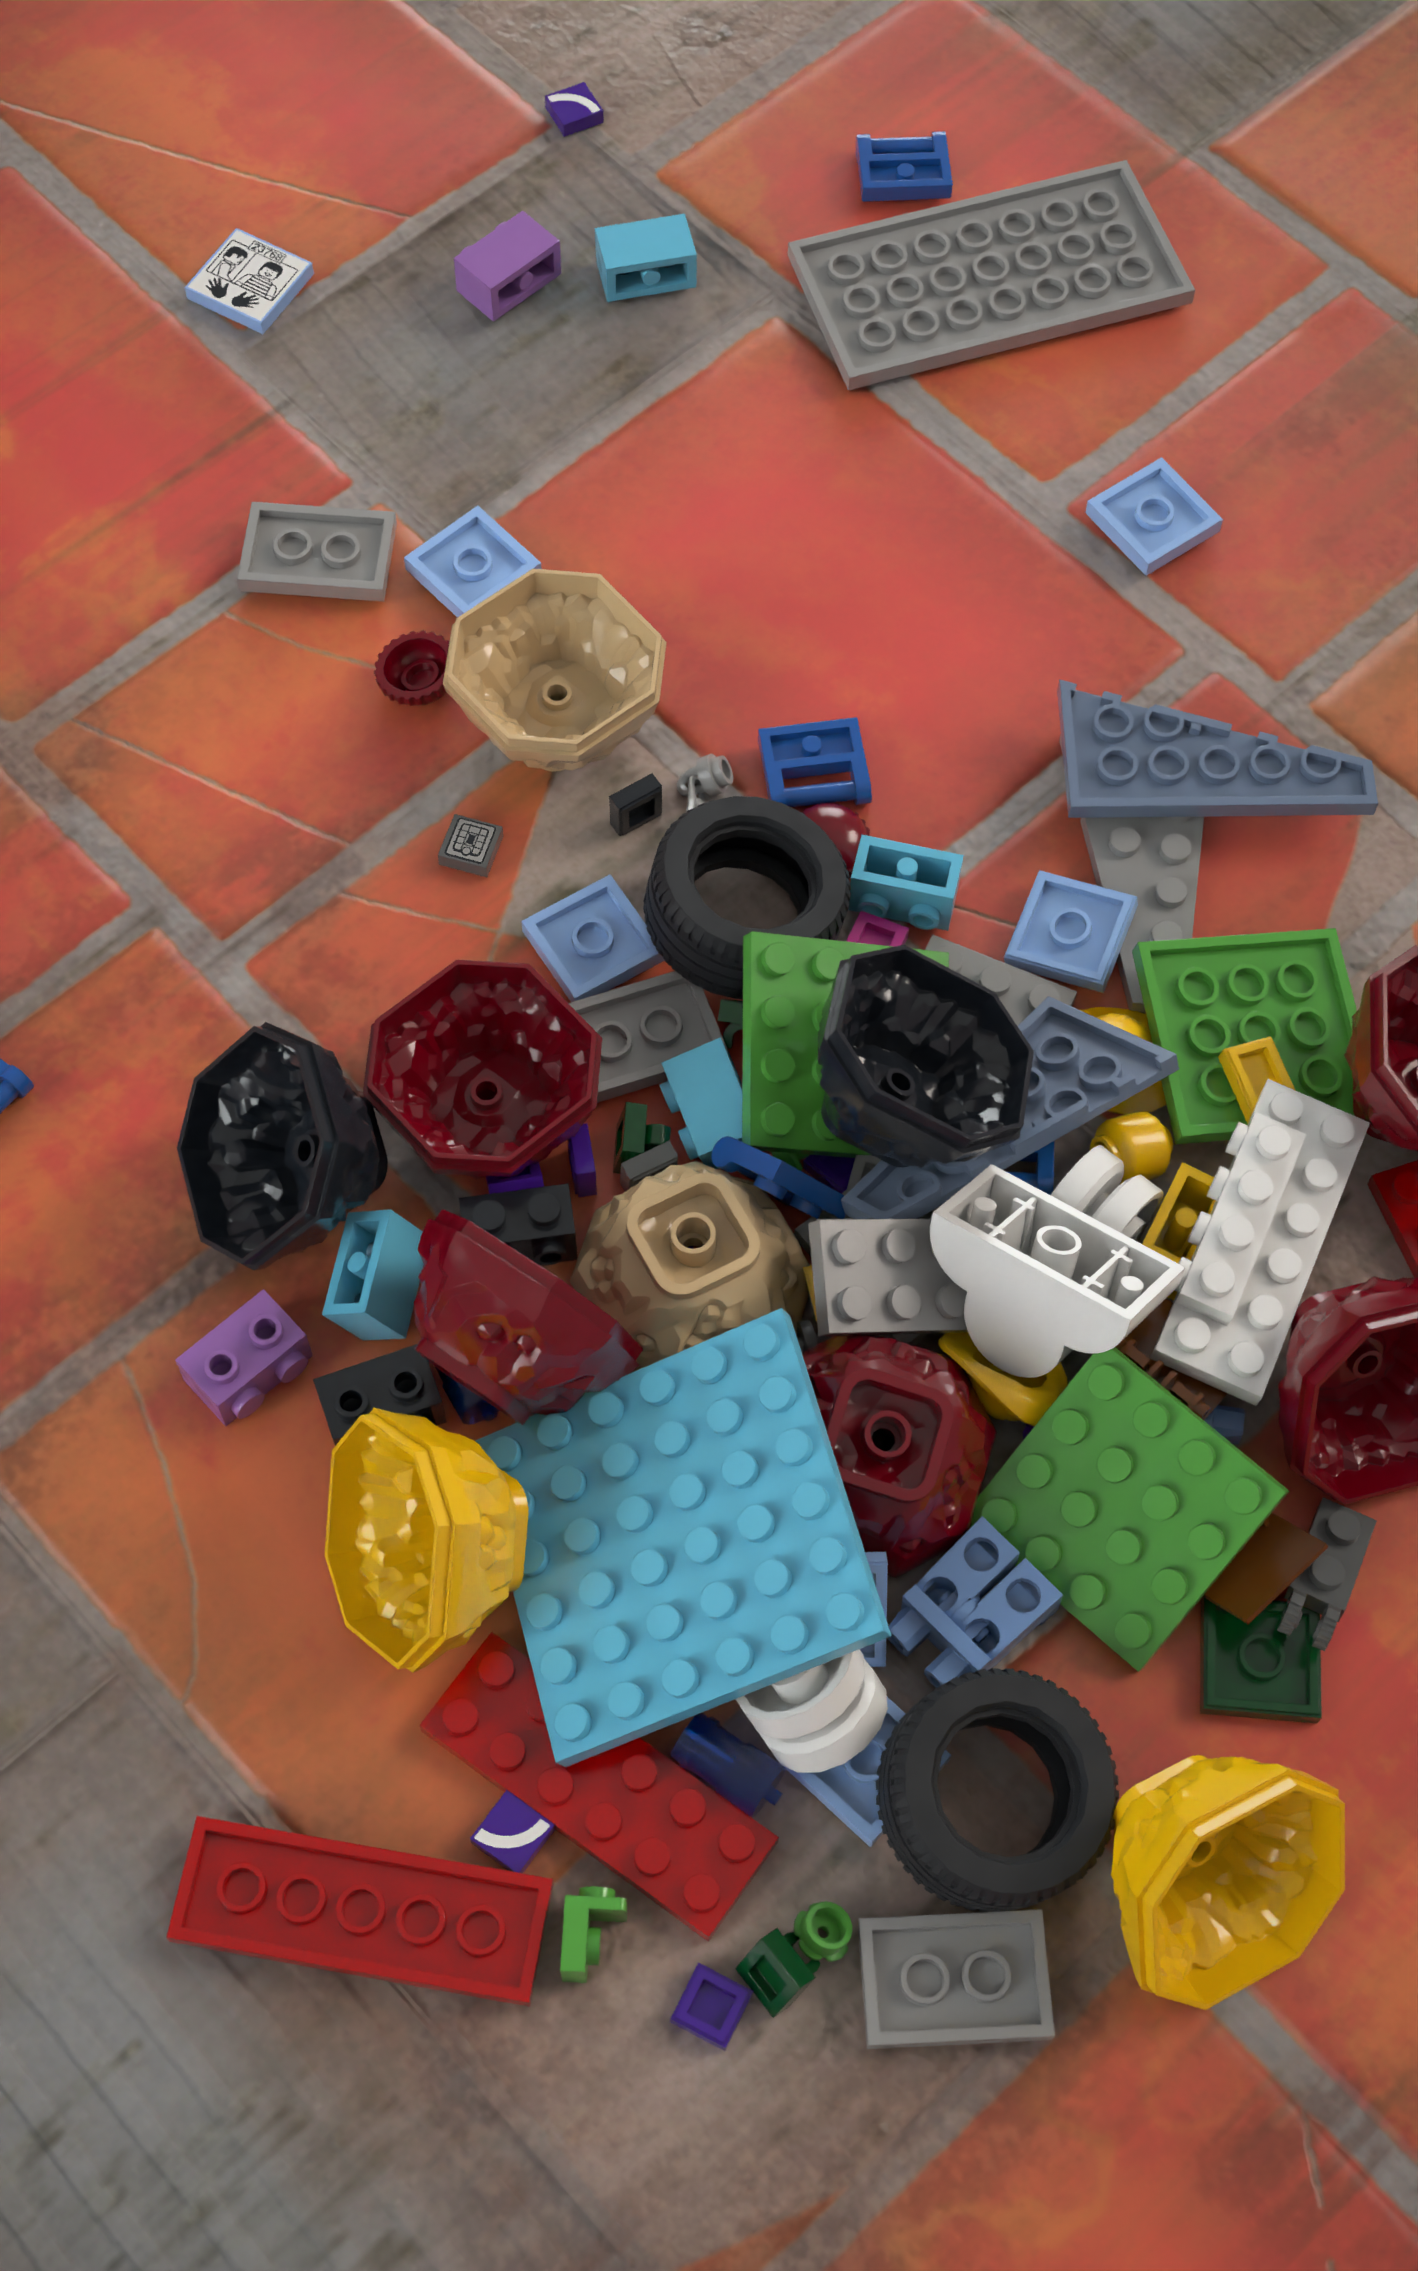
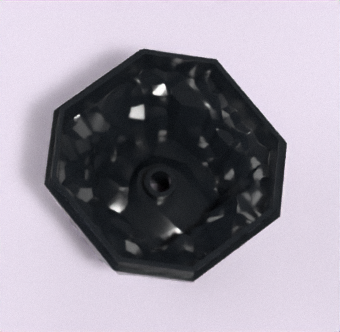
[818,945,1034,1168]
[177,1022,388,1271]

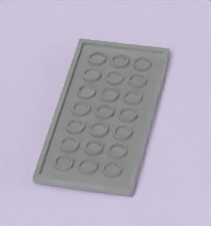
[788,160,1195,390]

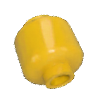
[1090,1112,1173,1184]

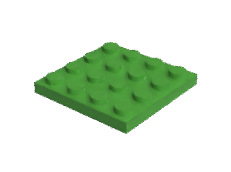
[1132,928,1357,1144]
[742,931,949,1158]
[971,1347,1289,1672]

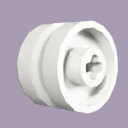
[1050,1145,1164,1241]
[735,1649,888,1773]

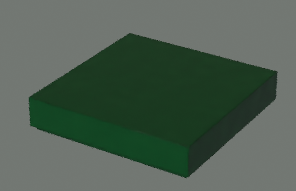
[1200,1597,1322,1723]

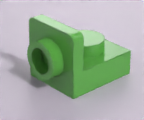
[560,1886,627,1983]

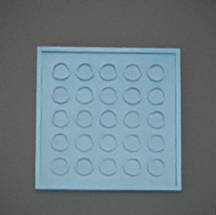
[475,1308,891,1767]

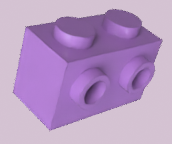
[454,210,561,322]
[175,1289,313,1426]

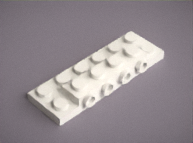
[1150,1079,1370,1406]

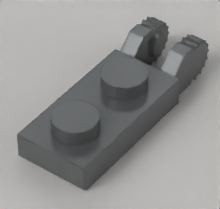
[1277,1497,1377,1651]

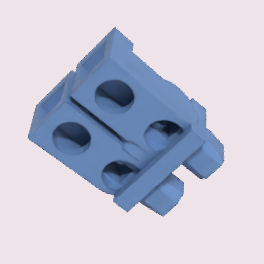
[887,1516,1063,1688]

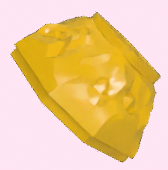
[325,1408,528,1673]
[1111,1755,1345,2010]

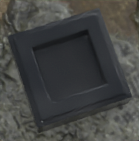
[609,773,662,836]

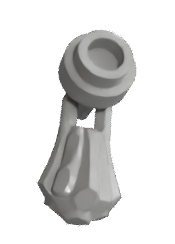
[677,754,733,813]

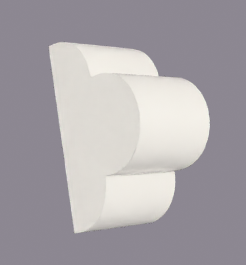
[930,1164,1185,1378]

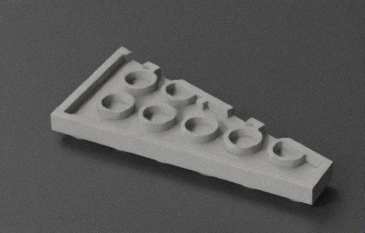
[1059,733,1204,1014]

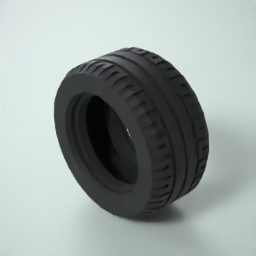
[643,796,851,999]
[876,1668,1119,1912]

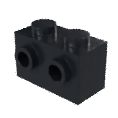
[459,1183,578,1265]
[313,1344,446,1446]

